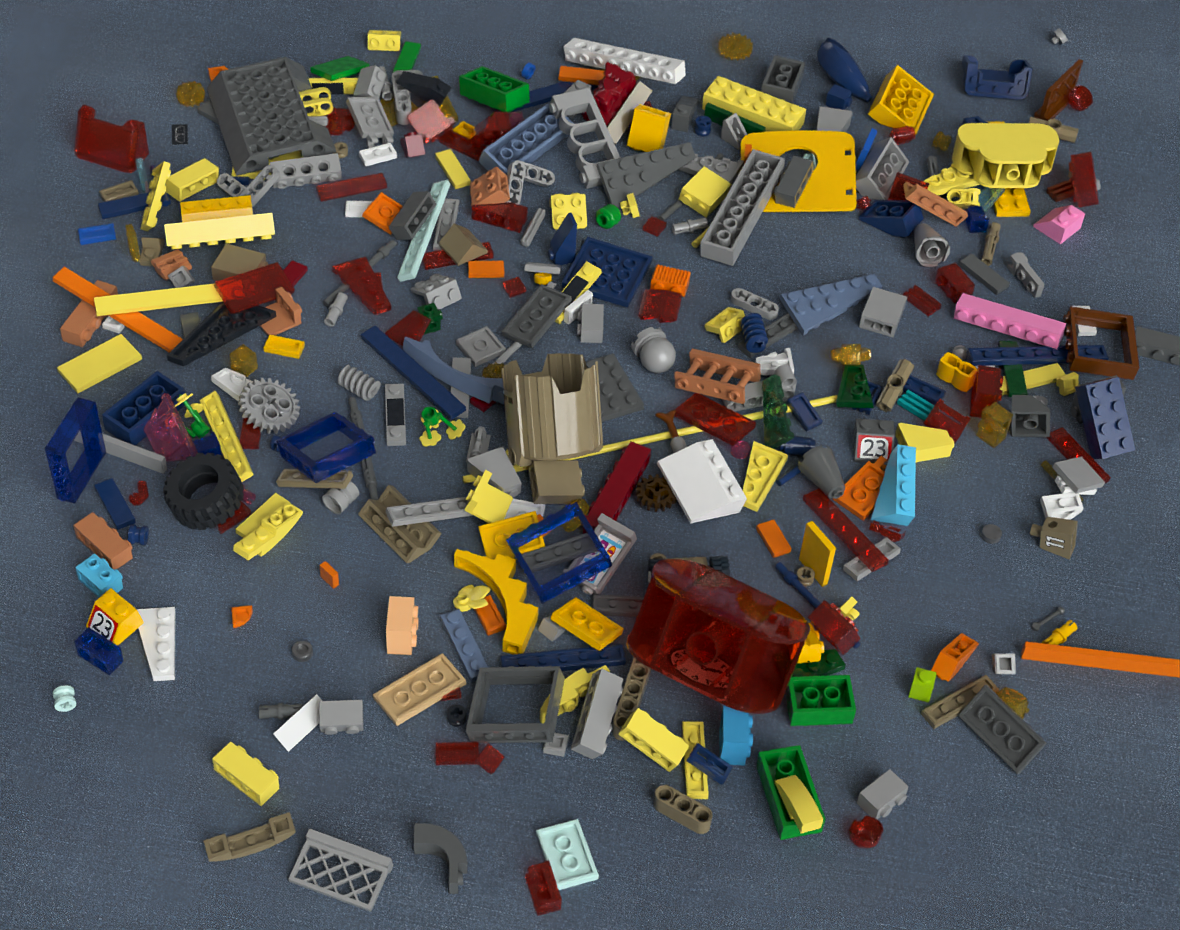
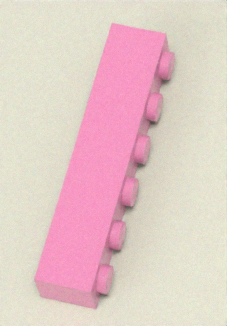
[954,293,1066,349]

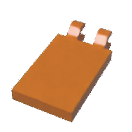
[833,456,887,521]

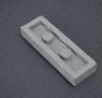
[843,537,901,581]

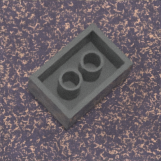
[761,55,805,104]

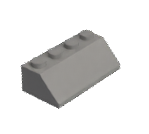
[856,137,909,200]

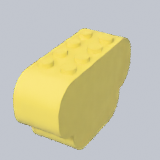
[952,123,1059,188]

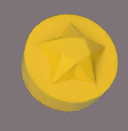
[534,272,552,285]

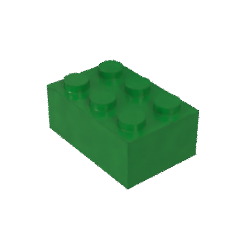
[785,675,856,726]

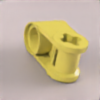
[947,188,980,210]

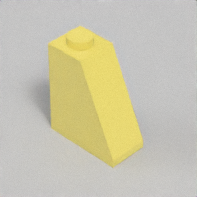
[895,423,954,462]

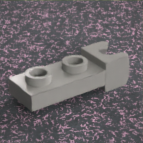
[1007,252,1045,298]

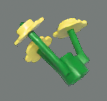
[165,393,211,439]
[419,407,466,447]

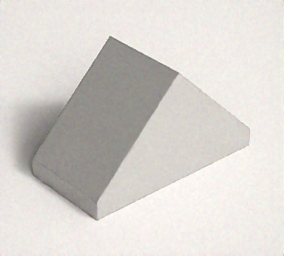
[721,113,748,150]

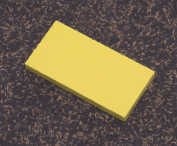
[57,334,142,393]

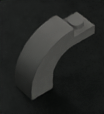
[414,823,467,894]

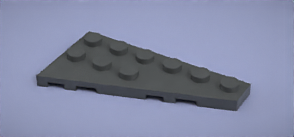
[596,142,696,208]

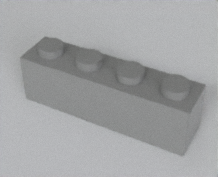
[571,669,623,759]

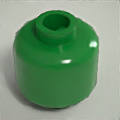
[596,204,621,229]

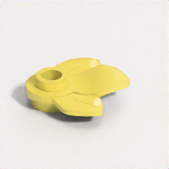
[453,585,491,612]

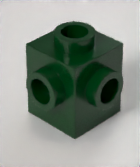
[415,303,443,334]

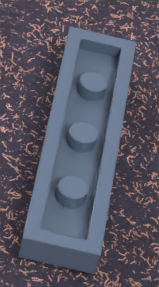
[440,609,488,683]

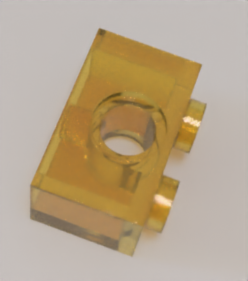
[976,402,1013,448]

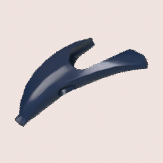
[817,37,873,102]

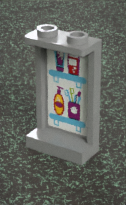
[562,513,637,596]

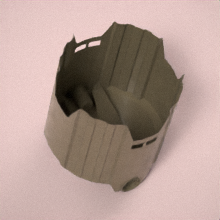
[502,353,603,467]

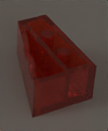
[1068,152,1099,208]

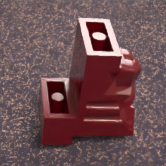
[581,62,637,126]

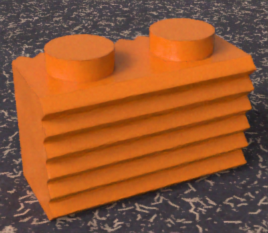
[650,264,691,297]

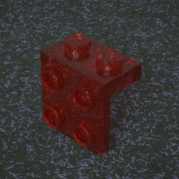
[407,100,455,145]

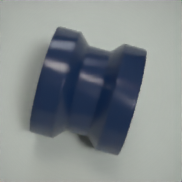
[694,116,712,137]
[128,524,149,546]

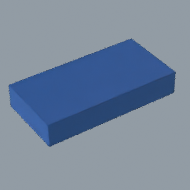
[78,223,116,245]

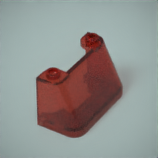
[74,104,149,173]

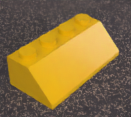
[180,195,253,223]

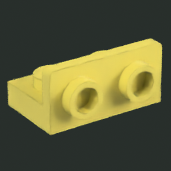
[368,30,401,51]
[705,307,745,343]

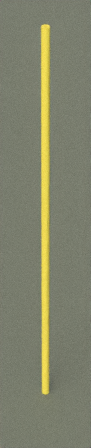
[462,395,837,484]

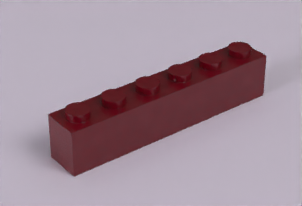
[581,441,652,534]

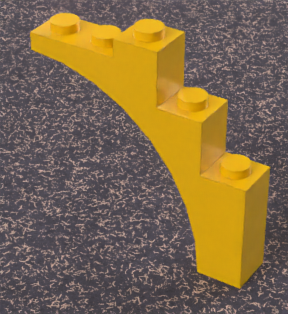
[454,549,539,654]

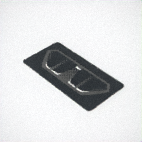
[172,124,188,145]

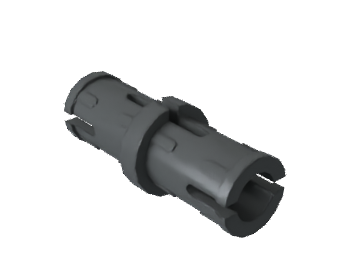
[259,703,303,720]

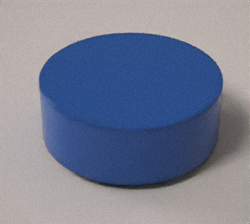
[521,62,535,79]

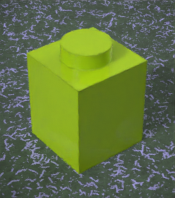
[909,667,937,703]

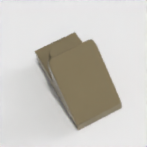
[139,237,165,266]

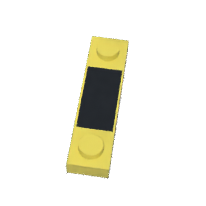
[300,78,358,94]
[555,261,602,324]

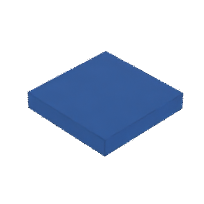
[855,128,877,174]

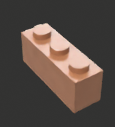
[73,512,133,570]

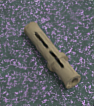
[981,222,1001,266]

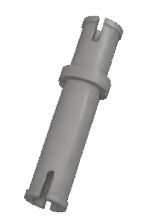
[378,66,392,101]

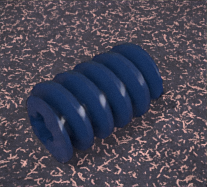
[740,313,768,353]

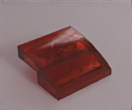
[639,289,682,323]

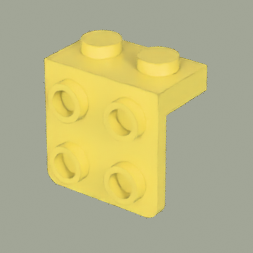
[549,193,587,230]
[464,470,513,523]

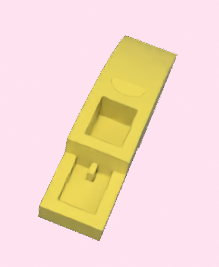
[233,502,303,561]
[540,665,610,723]

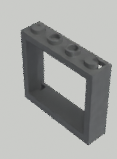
[466,666,565,743]

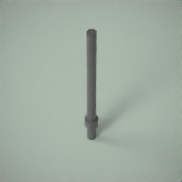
[323,240,397,307]

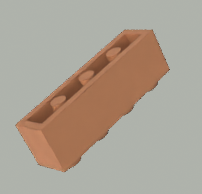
[60,280,119,348]

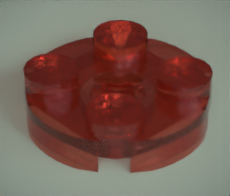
[324,107,355,135]

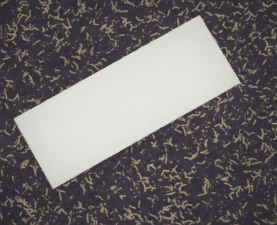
[274,694,322,752]

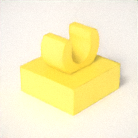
[620,193,640,218]
[1056,372,1079,396]
[833,597,860,623]

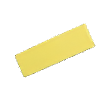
[775,775,823,834]

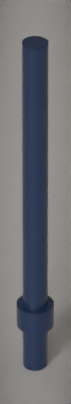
[775,562,861,649]

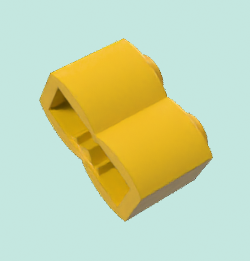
[936,352,978,392]

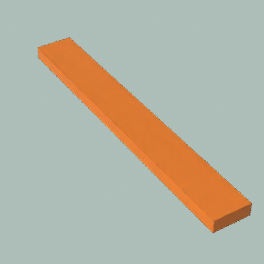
[53,266,183,353]
[1021,641,1180,678]

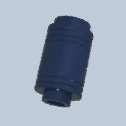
[779,435,815,456]

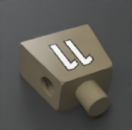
[1030,517,1078,559]

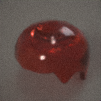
[1068,85,1093,111]
[848,816,884,849]

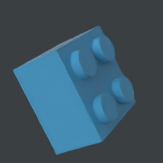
[719,705,753,766]

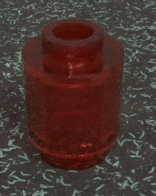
[889,126,915,145]

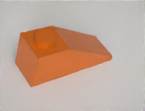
[931,633,979,682]

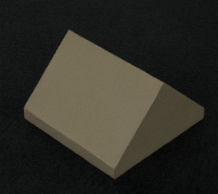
[439,223,488,266]

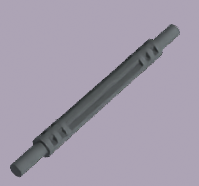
[348,397,379,500]

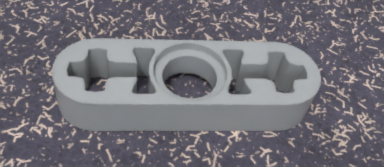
[731,288,779,320]

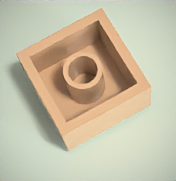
[386,596,419,655]

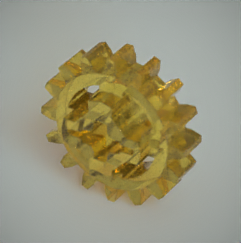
[718,33,753,61]
[831,344,871,365]

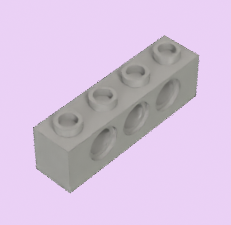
[270,153,341,189]

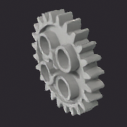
[238,378,300,434]

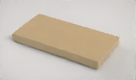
[373,653,466,726]

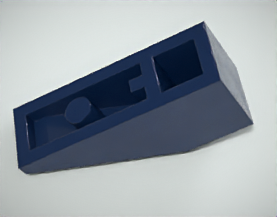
[548,213,577,265]

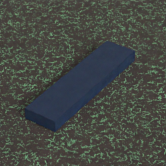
[98,191,171,219]

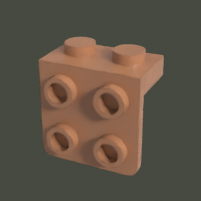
[260,287,302,336]

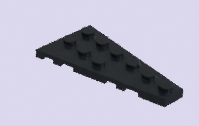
[167,299,276,366]

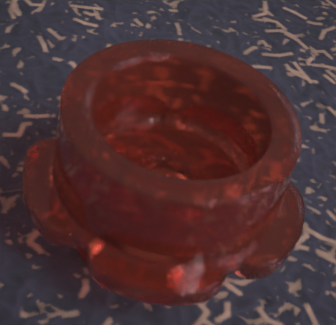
[857,195,872,210]

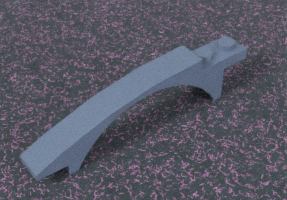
[403,337,504,404]

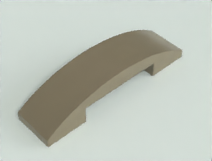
[204,812,296,862]

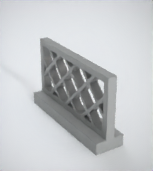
[288,828,393,912]

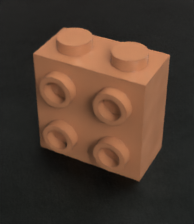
[470,166,510,216]

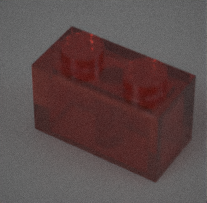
[935,262,975,304]

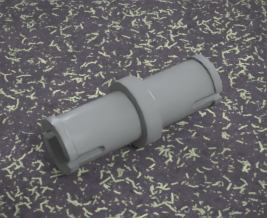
[672,217,708,235]
[324,292,348,327]

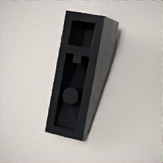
[396,71,452,109]

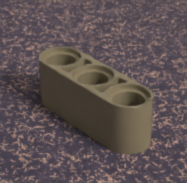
[654,785,713,834]

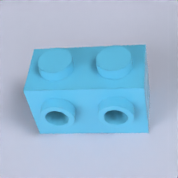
[75,553,123,598]

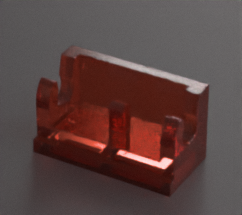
[525,860,562,916]

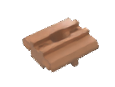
[151,249,192,280]

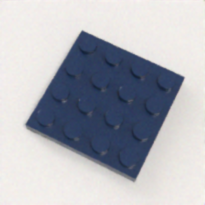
[562,237,653,308]

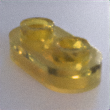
[561,499,590,532]

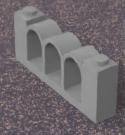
[549,88,620,189]

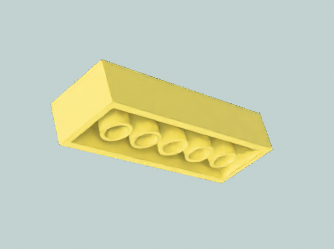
[702,76,806,132]
[164,213,275,250]

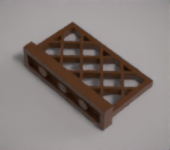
[1034,59,1083,121]

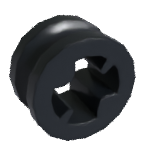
[447,705,466,727]

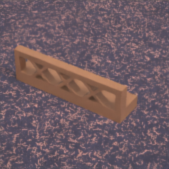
[903,182,968,227]

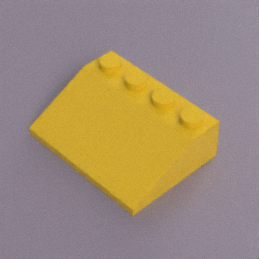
[868,65,934,135]

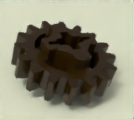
[635,474,676,512]

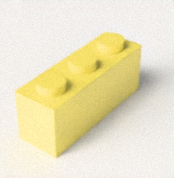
[165,158,219,202]
[618,708,689,772]
[212,742,279,806]

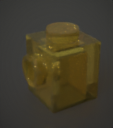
[230,344,258,377]

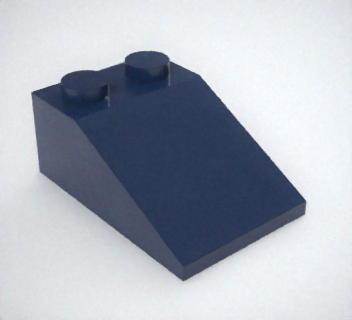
[859,200,924,237]

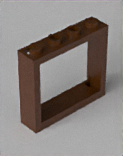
[1063,306,1140,380]

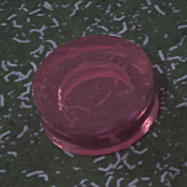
[731,440,750,459]

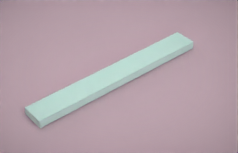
[397,180,450,282]

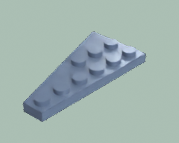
[780,274,882,336]

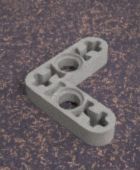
[503,160,555,210]
[217,165,280,207]

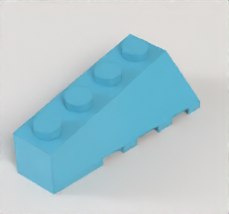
[870,444,916,526]

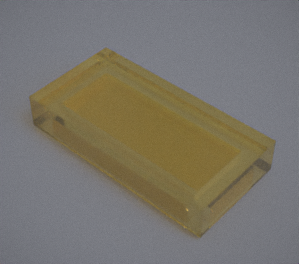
[125,224,140,262]

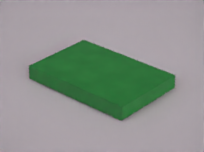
[311,56,369,81]

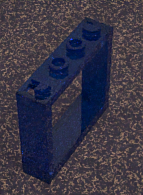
[45,397,106,504]
[276,412,376,483]
[506,502,612,604]

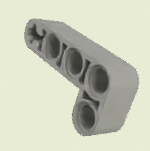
[392,70,423,125]
[722,364,797,412]

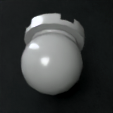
[631,327,676,374]

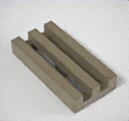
[99,180,139,202]

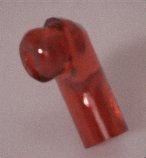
[129,481,149,506]

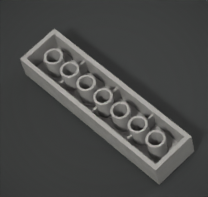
[701,149,785,266]

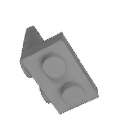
[411,274,462,309]

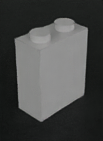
[859,287,907,337]

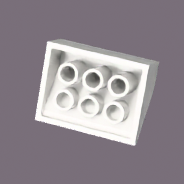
[657,439,747,524]

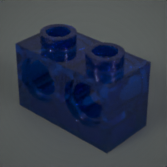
[74,627,124,676]

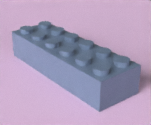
[479,101,574,176]

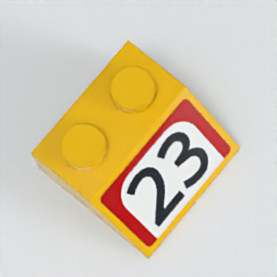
[86,588,144,650]

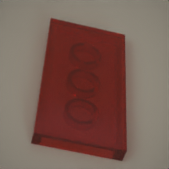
[214,262,295,314]
[674,393,756,446]

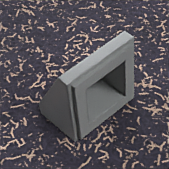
[168,266,195,288]
[538,615,566,641]
[992,654,1016,674]

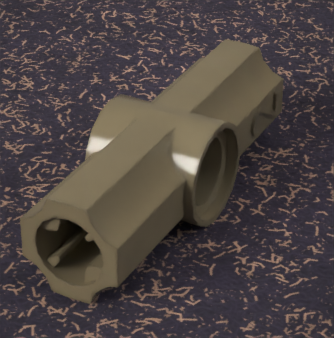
[1029,117,1079,143]
[876,359,914,412]

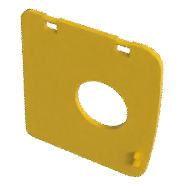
[741,131,857,212]

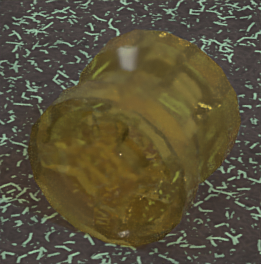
[932,131,952,151]

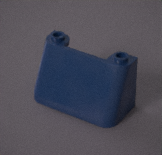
[962,55,1033,100]

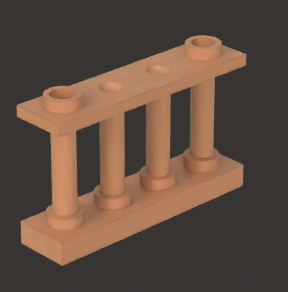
[675,348,761,404]

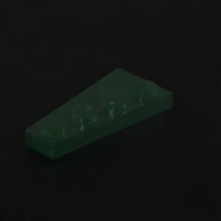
[762,375,795,449]

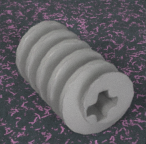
[338,364,381,401]

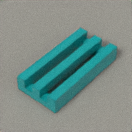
[897,390,939,423]

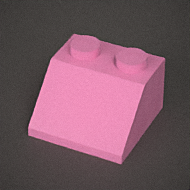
[1033,205,1085,244]

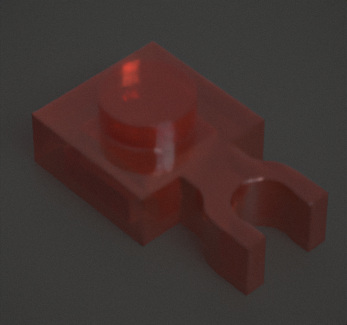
[869,520,906,542]

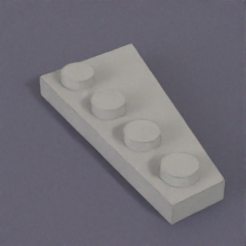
[679,154,744,184]

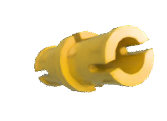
[1041,620,1077,645]

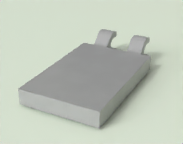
[346,97,394,148]

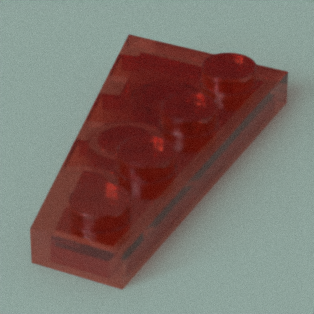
[332,256,391,315]

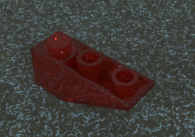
[472,203,528,233]

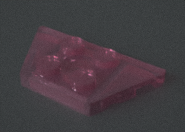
[144,393,198,462]

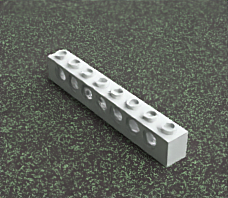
[564,38,686,84]

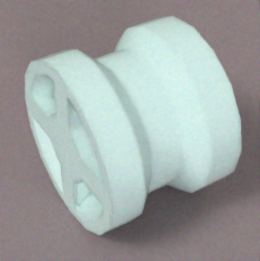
[53,685,76,712]

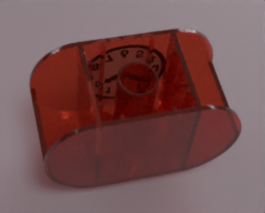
[626,559,810,714]

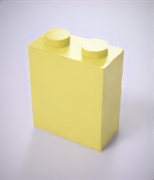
[678,166,732,217]

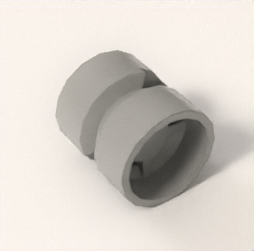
[322,481,359,514]

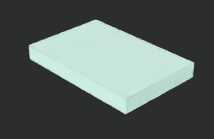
[536,819,599,891]

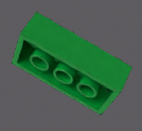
[459,66,530,113]
[756,745,825,840]

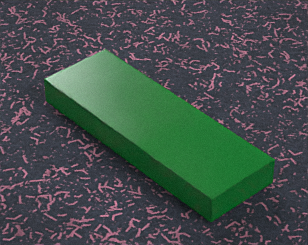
[393,41,421,72]

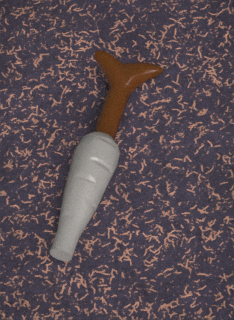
[655,410,687,453]

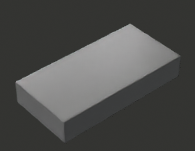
[525,262,561,274]

